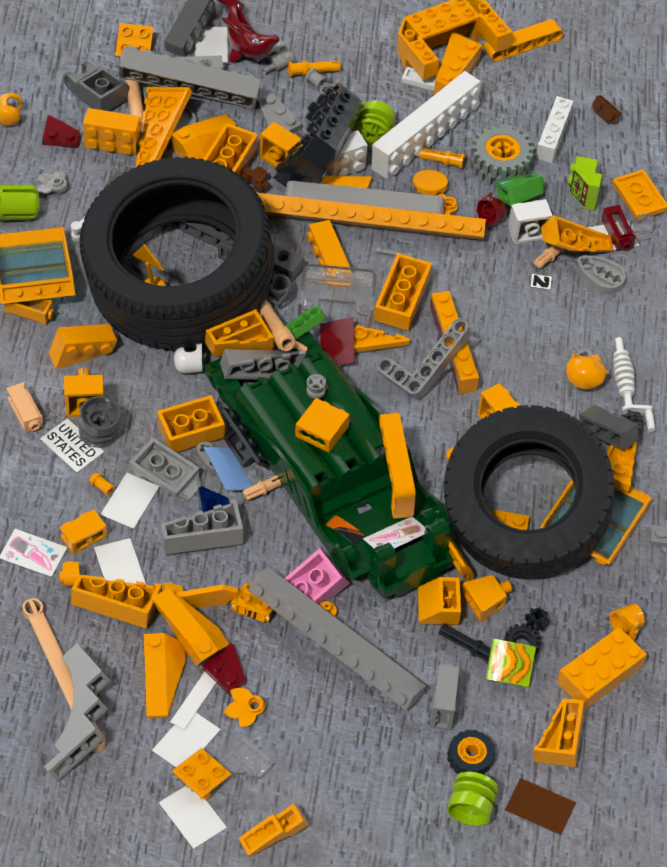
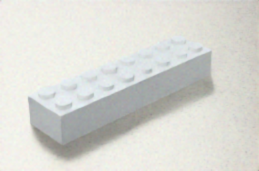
[372,71,481,179]

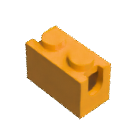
[60,509,107,555]

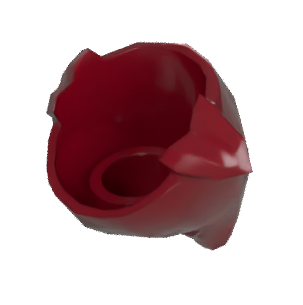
[477,192,509,230]

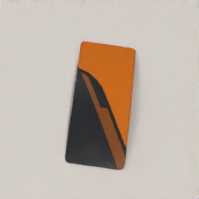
[326,515,364,545]

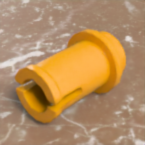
[89,472,115,496]

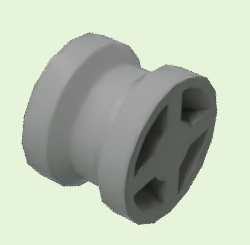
[306,374,326,399]

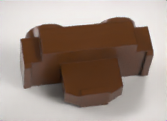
[592,95,622,124]
[240,166,270,194]

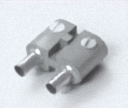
[254,40,295,74]

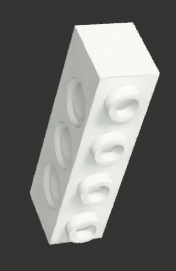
[536,96,573,163]

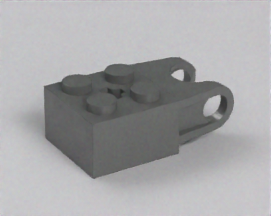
[63,62,127,111]

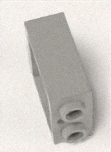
[431,664,459,731]

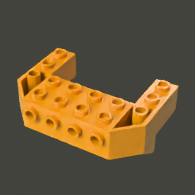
[397,0,513,80]

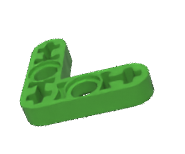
[269,306,325,340]

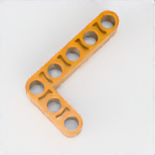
[379,412,415,519]

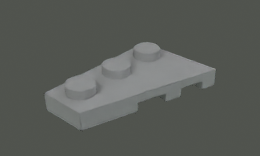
[258,92,302,133]

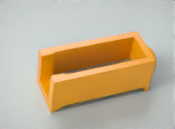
[4,299,55,326]

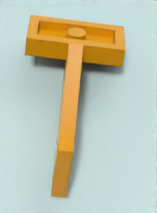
[162,582,239,608]

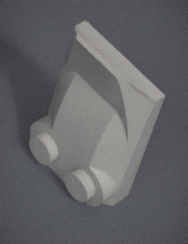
[129,437,202,501]

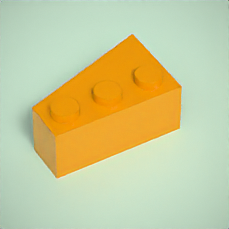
[205,309,274,357]
[48,324,117,369]
[534,698,585,767]

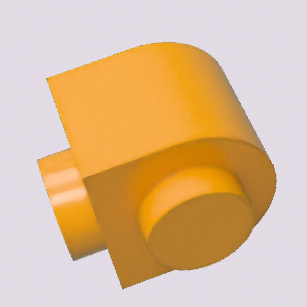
[59,561,80,587]

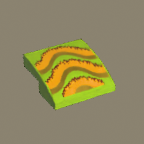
[485,639,536,687]

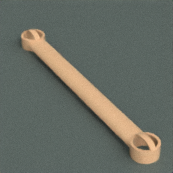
[23,598,106,753]

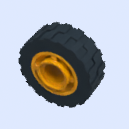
[447,729,495,775]

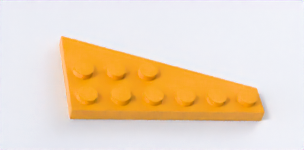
[135,87,192,168]

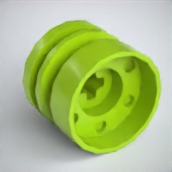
[353,100,396,147]
[447,772,499,826]

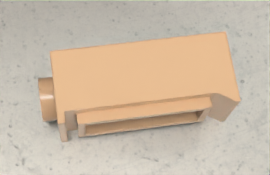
[6,382,43,433]

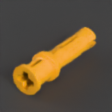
[287,60,340,77]
[415,148,466,169]

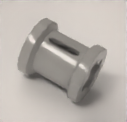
[305,68,328,90]

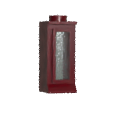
[601,205,636,251]

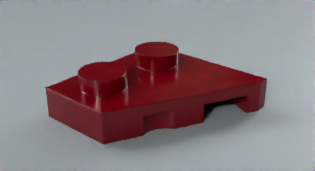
[42,115,80,148]
[202,643,245,696]

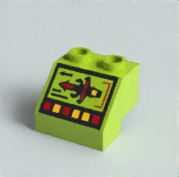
[568,156,602,211]

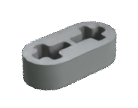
[196,441,217,475]

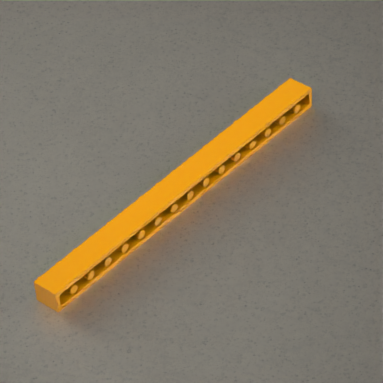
[257,193,486,240]

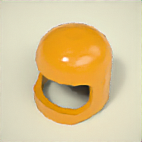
[0,93,23,126]

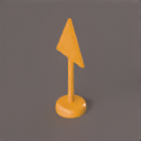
[133,244,166,286]

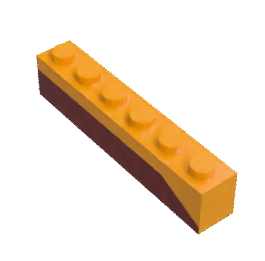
[430,291,479,394]

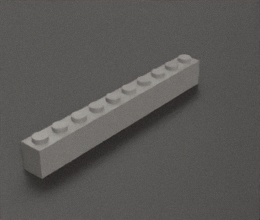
[248,567,426,710]

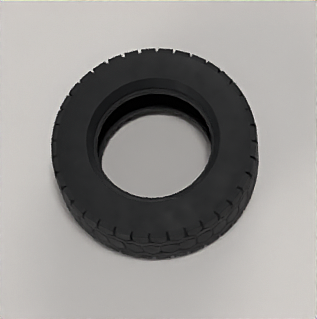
[444,405,614,579]

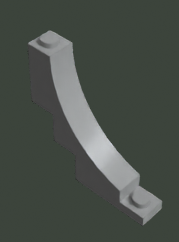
[44,643,111,781]

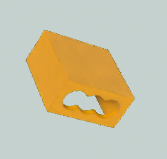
[295,398,350,453]

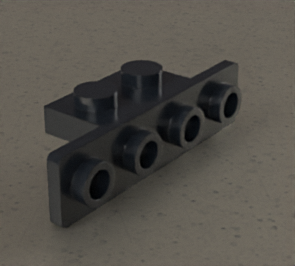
[221,407,271,468]

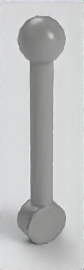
[375,247,412,257]

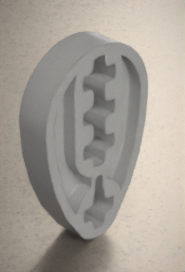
[576,255,626,294]

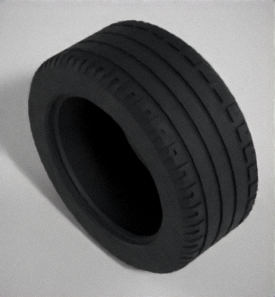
[80,157,275,350]

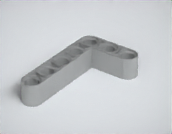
[377,318,472,399]

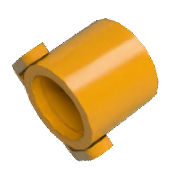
[609,603,645,640]

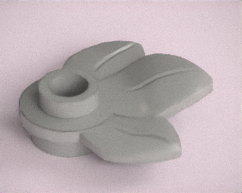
[37,170,68,194]

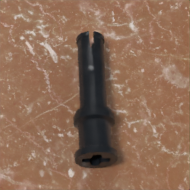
[438,623,491,665]

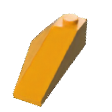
[171,114,237,159]
[151,588,229,666]

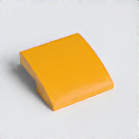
[448,536,474,582]

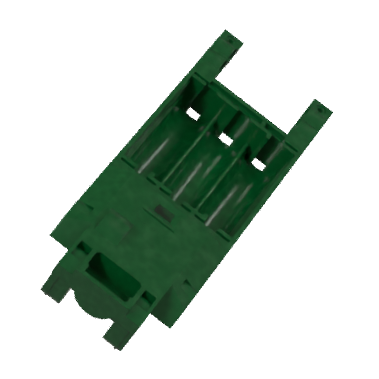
[204,325,454,599]

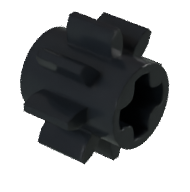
[621,410,644,430]
[524,607,550,632]

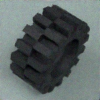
[504,624,541,659]

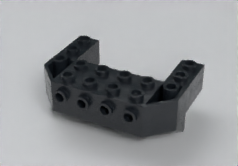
[273,82,361,187]

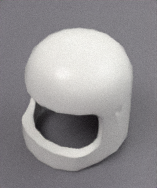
[174,343,202,374]

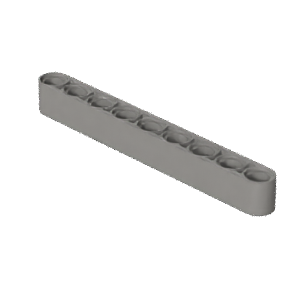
[285,181,445,214]

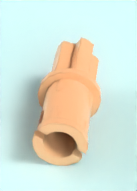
[534,245,564,268]
[243,475,281,500]

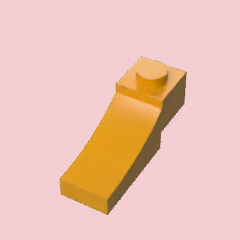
[238,804,309,857]

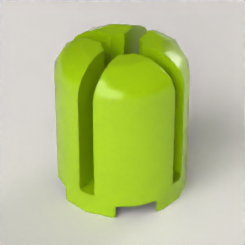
[0,184,40,221]

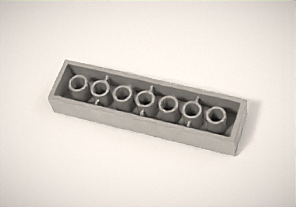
[119,46,261,109]

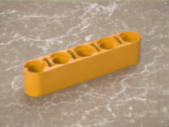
[483,19,564,62]

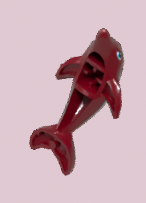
[217,0,280,62]

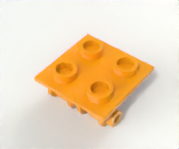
[115,23,153,57]
[231,583,273,623]
[172,748,231,801]

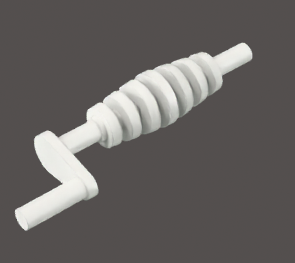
[614,337,655,432]

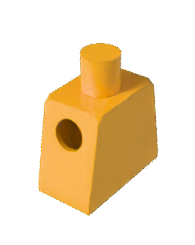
[461,575,512,623]

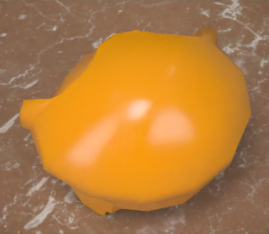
[566,353,609,390]

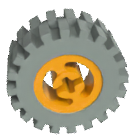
[470,124,534,188]

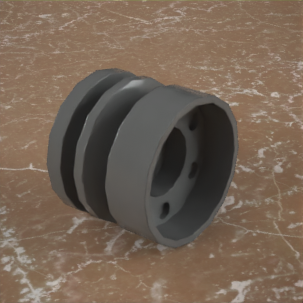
[79,396,120,448]

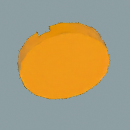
[412,170,448,196]

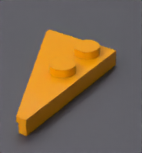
[354,325,410,353]

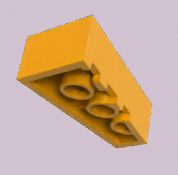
[434,32,482,95]

